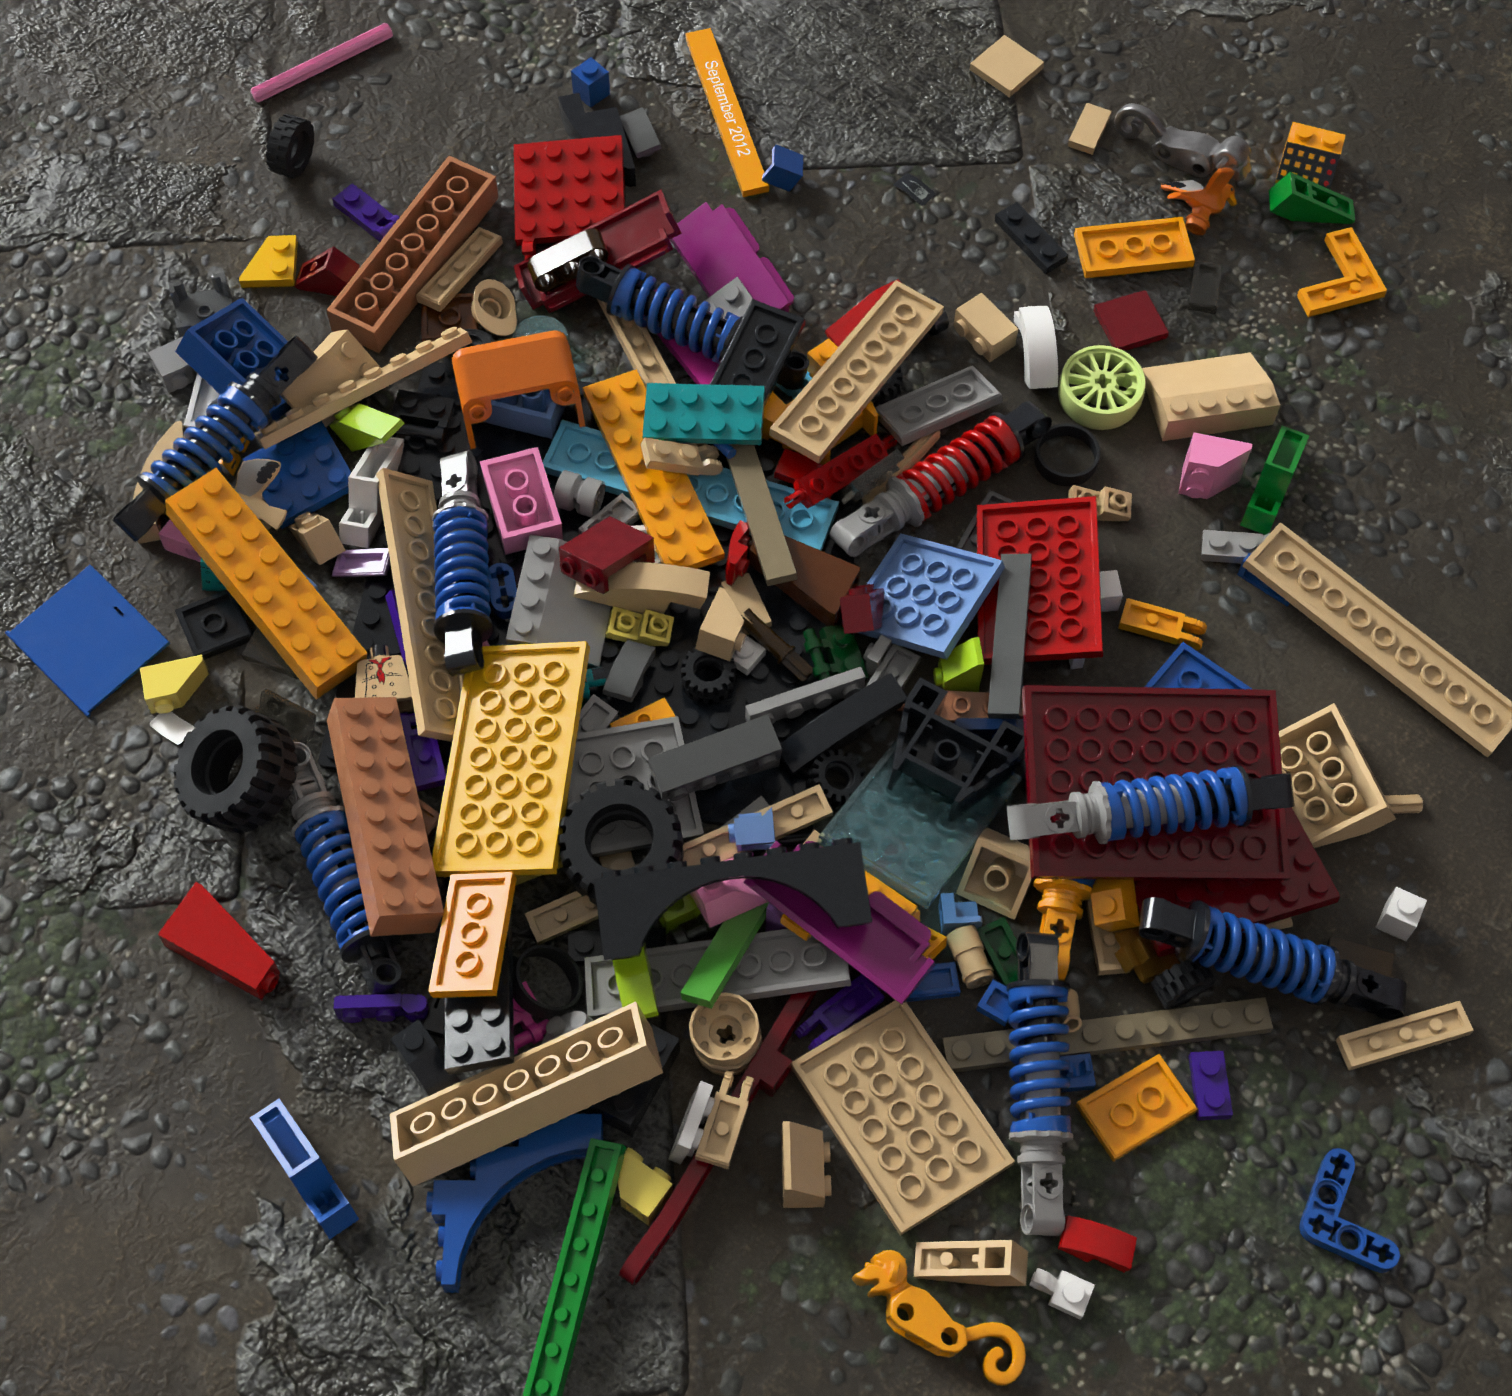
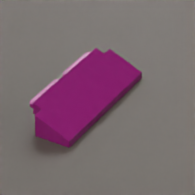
[670,202,794,312]
[744,841,935,1005]

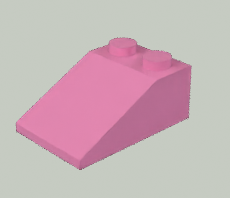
[480,447,563,555]

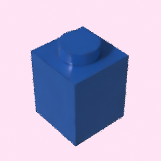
[571,57,610,108]

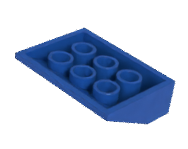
[175,298,291,431]

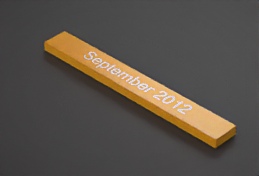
[686,28,769,197]

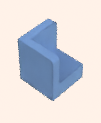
[938,893,983,936]

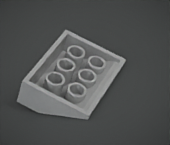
[506,535,612,668]

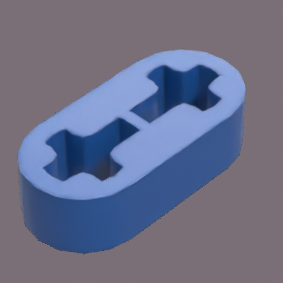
[488,563,517,619]

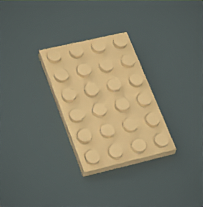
[792,1000,1015,1236]

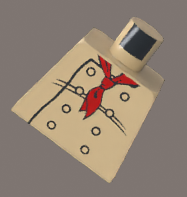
[355,644,414,713]

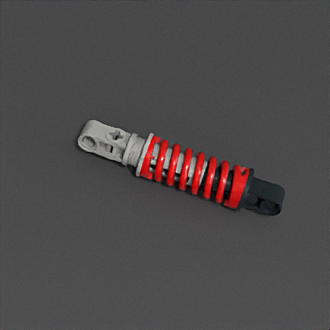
[830,401,1052,557]

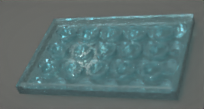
[817,740,1022,909]

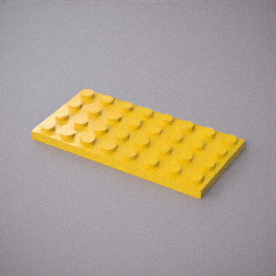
[432,641,590,877]

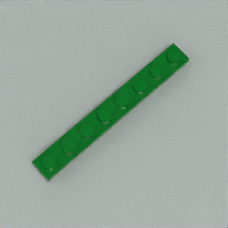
[523,1138,626,1396]

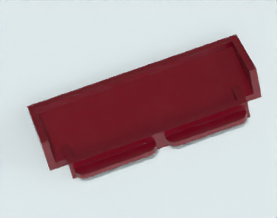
[514,189,682,313]

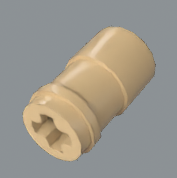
[946,925,994,989]

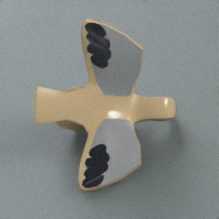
[234,459,287,530]

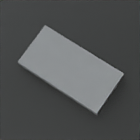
[875,365,1002,446]

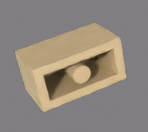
[953,293,1018,362]

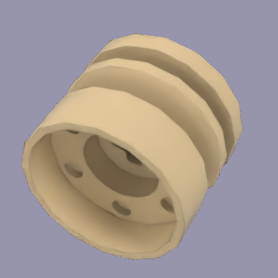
[689,992,763,1076]

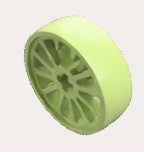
[1058,345,1146,430]

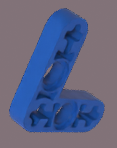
[1299,1148,1400,1273]

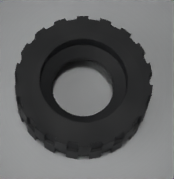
[266,114,315,179]

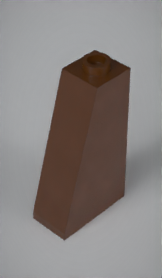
[748,535,861,627]

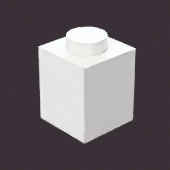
[1376,887,1427,941]

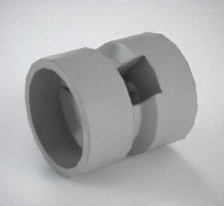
[553,470,606,518]

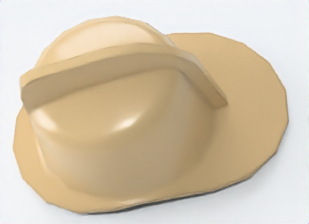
[471,279,517,336]

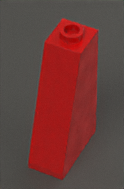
[158,882,280,1000]

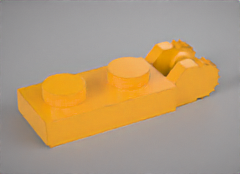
[1118,598,1207,651]

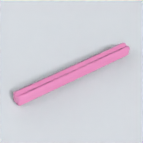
[251,23,393,103]

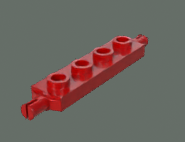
[784,433,897,509]

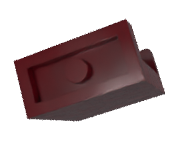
[559,516,655,594]

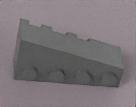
[648,714,782,801]

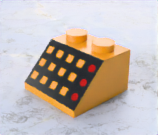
[1275,122,1346,189]

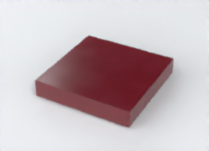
[1093,290,1169,351]

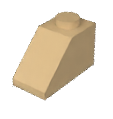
[695,587,746,661]

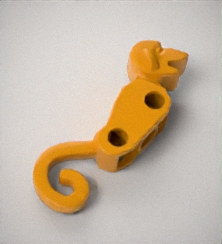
[852,1250,1026,1386]

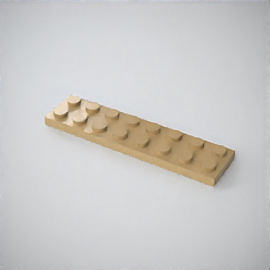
[769,280,944,463]

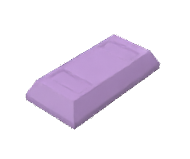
[332,548,390,577]

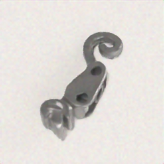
[1114,103,1251,181]

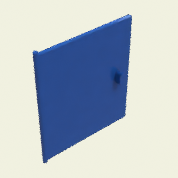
[5,565,170,717]

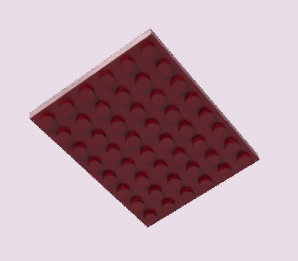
[1022,685,1291,881]

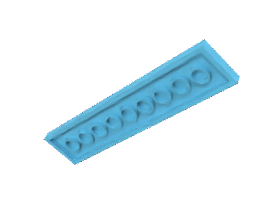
[543,420,839,551]

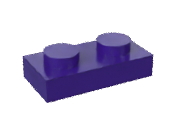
[1188,1051,1233,1121]

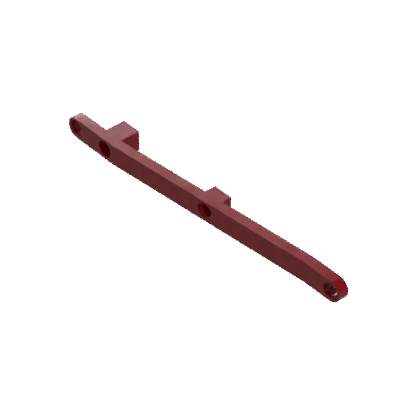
[619,838,910,1286]

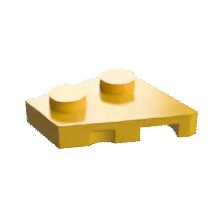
[239,235,298,288]

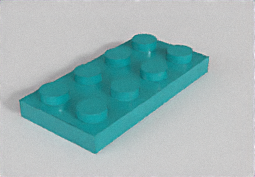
[642,383,765,445]

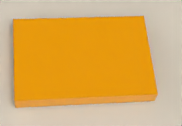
[1075,1054,1198,1162]

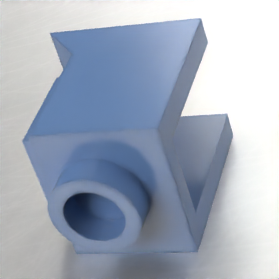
[728,807,775,852]

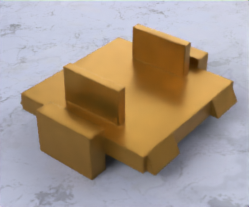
[1114,926,1180,984]

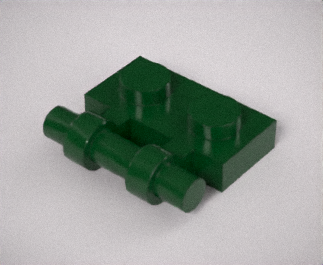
[803,624,869,681]

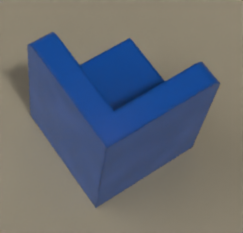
[762,145,803,192]

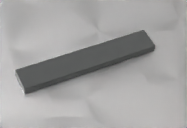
[988,554,1033,719]

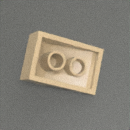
[280,329,381,427]

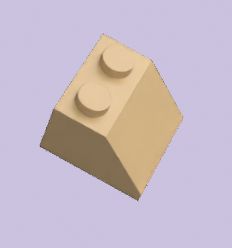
[956,827,1034,920]
[781,1121,831,1208]

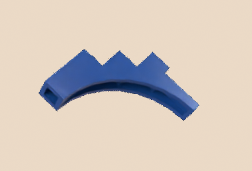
[426,1114,603,1293]

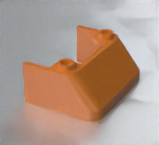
[452,330,585,449]

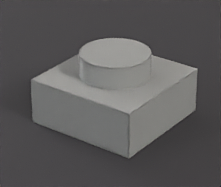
[863,635,892,676]

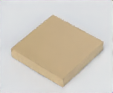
[970,35,1044,98]

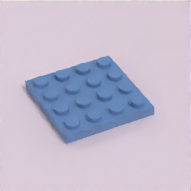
[842,533,1005,660]

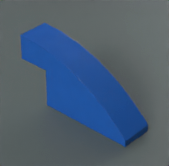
[250,1099,359,1239]

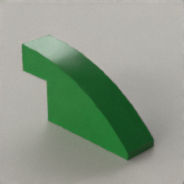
[1240,425,1310,535]

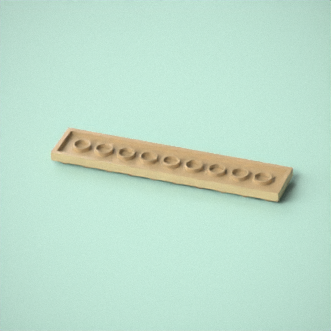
[376,468,464,742]
[1242,522,1512,758]

